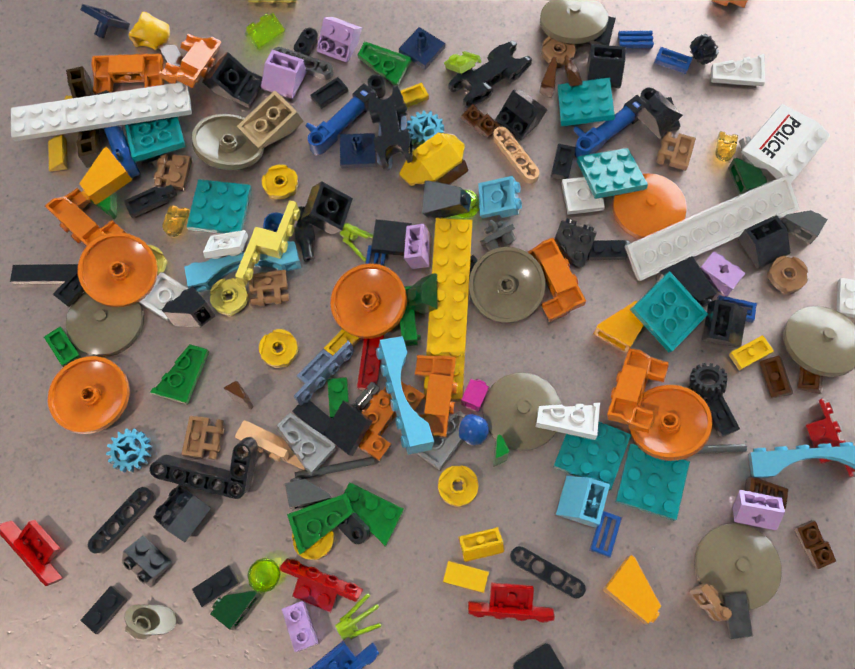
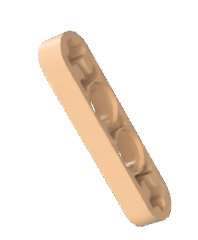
[493,127,539,184]

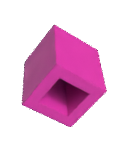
[461,379,489,412]

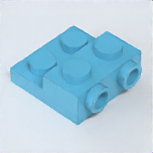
[478,176,522,218]

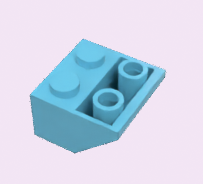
[556,476,610,528]

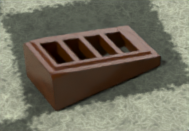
[539,57,557,97]
[745,477,789,509]

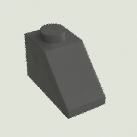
[781,210,828,244]
[285,477,332,511]

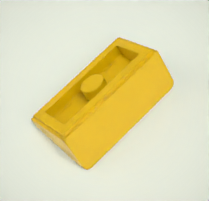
[48,134,68,172]
[458,527,504,562]

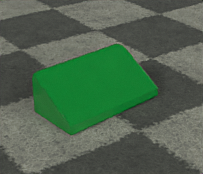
[493,434,510,467]

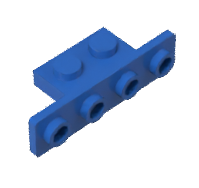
[309,641,379,669]

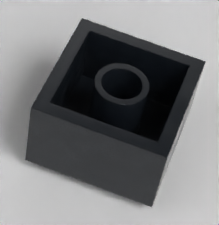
[301,181,353,235]

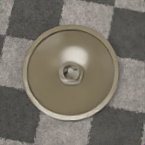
[540,0,608,44]
[192,114,264,170]
[469,247,545,323]
[66,292,144,357]
[783,306,855,377]
[483,373,561,451]
[694,523,782,610]

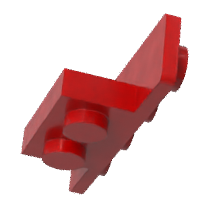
[806,399,855,478]
[0,520,62,586]
[279,558,363,613]
[468,583,555,623]

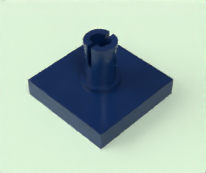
[80,4,130,38]
[399,27,446,69]
[340,133,376,168]

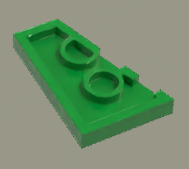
[344,482,404,547]
[287,493,354,555]

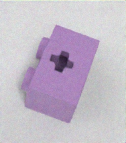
[404,224,431,269]
[701,251,745,296]
[732,490,785,530]
[282,601,319,652]

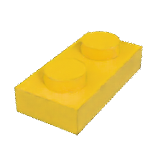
[324,329,362,356]
[729,335,774,371]

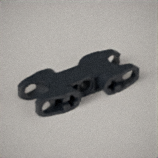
[448,41,532,107]
[368,84,414,169]

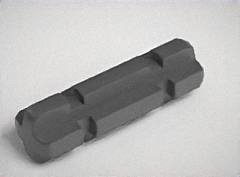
[352,382,380,412]

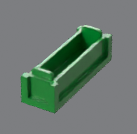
[400,286,421,347]

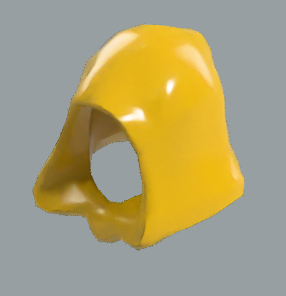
[128,11,170,50]

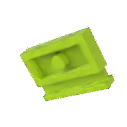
[444,51,482,74]

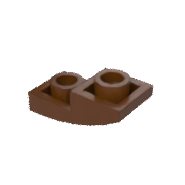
[460,104,500,138]
[794,520,837,569]

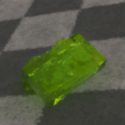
[245,13,285,49]

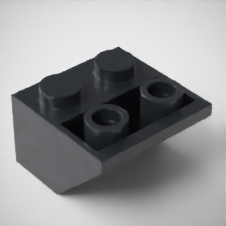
[587,44,626,88]
[495,90,548,140]
[738,215,791,269]
[161,286,215,328]
[702,300,747,348]
[153,485,211,542]

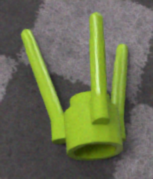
[340,223,373,262]
[335,593,381,640]

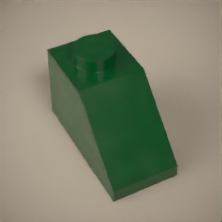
[728,158,767,195]
[408,273,438,314]
[210,590,261,630]

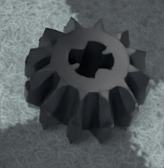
[689,33,719,65]

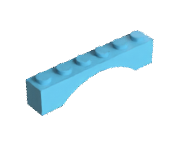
[184,241,302,292]
[376,336,434,455]
[748,442,855,478]

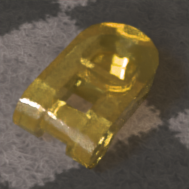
[716,131,738,162]
[163,205,190,237]

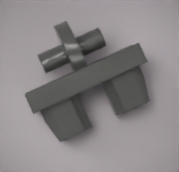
[480,220,515,251]

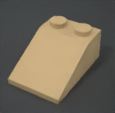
[237,91,304,150]

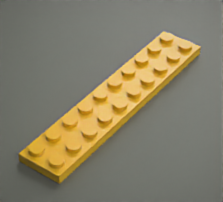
[424,218,472,401]

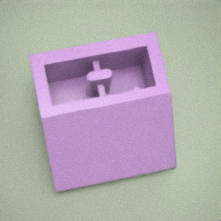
[317,17,362,62]
[261,50,306,99]

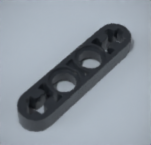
[88,487,154,555]
[510,546,586,599]

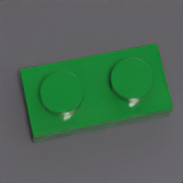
[44,326,81,367]
[327,377,349,419]

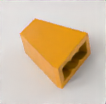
[79,147,132,205]
[593,301,643,353]
[603,555,661,624]

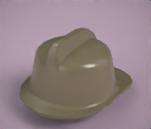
[124,605,177,640]

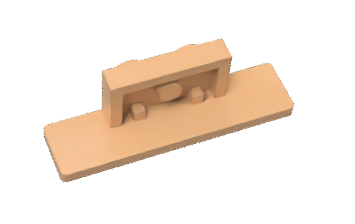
[235,420,306,470]

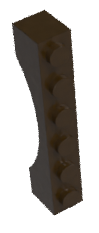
[66,66,102,168]

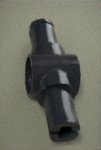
[294,206,315,261]

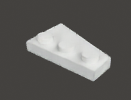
[711,54,765,86]
[535,403,600,440]

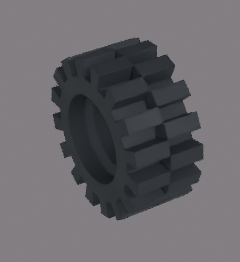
[689,363,728,401]

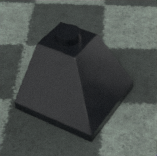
[202,52,249,101]
[635,91,683,139]

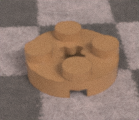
[541,36,576,68]
[767,256,808,294]

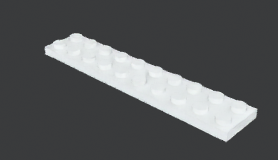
[11,82,192,142]
[625,175,799,281]

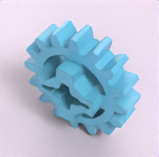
[406,110,444,146]
[106,429,153,473]

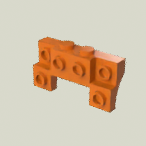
[159,34,221,88]
[91,54,164,94]
[45,188,126,247]
[527,238,586,322]
[607,348,669,433]
[415,355,457,438]
[358,382,425,461]

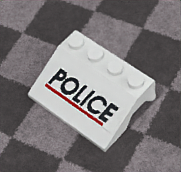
[741,104,830,183]

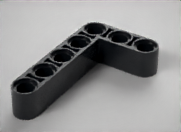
[150,437,258,499]

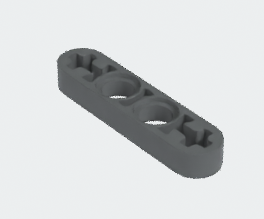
[273,47,333,80]

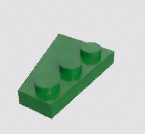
[358,41,411,86]
[150,344,209,405]

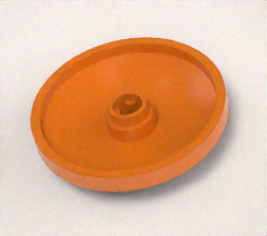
[612,173,687,239]
[78,232,158,307]
[330,264,407,339]
[48,356,130,434]
[630,385,712,461]

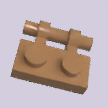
[657,131,696,171]
[153,153,192,191]
[249,270,289,307]
[181,416,224,460]
[689,583,732,621]

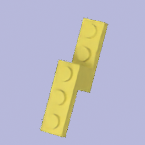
[235,200,300,286]

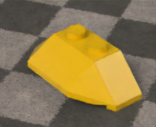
[399,133,465,186]

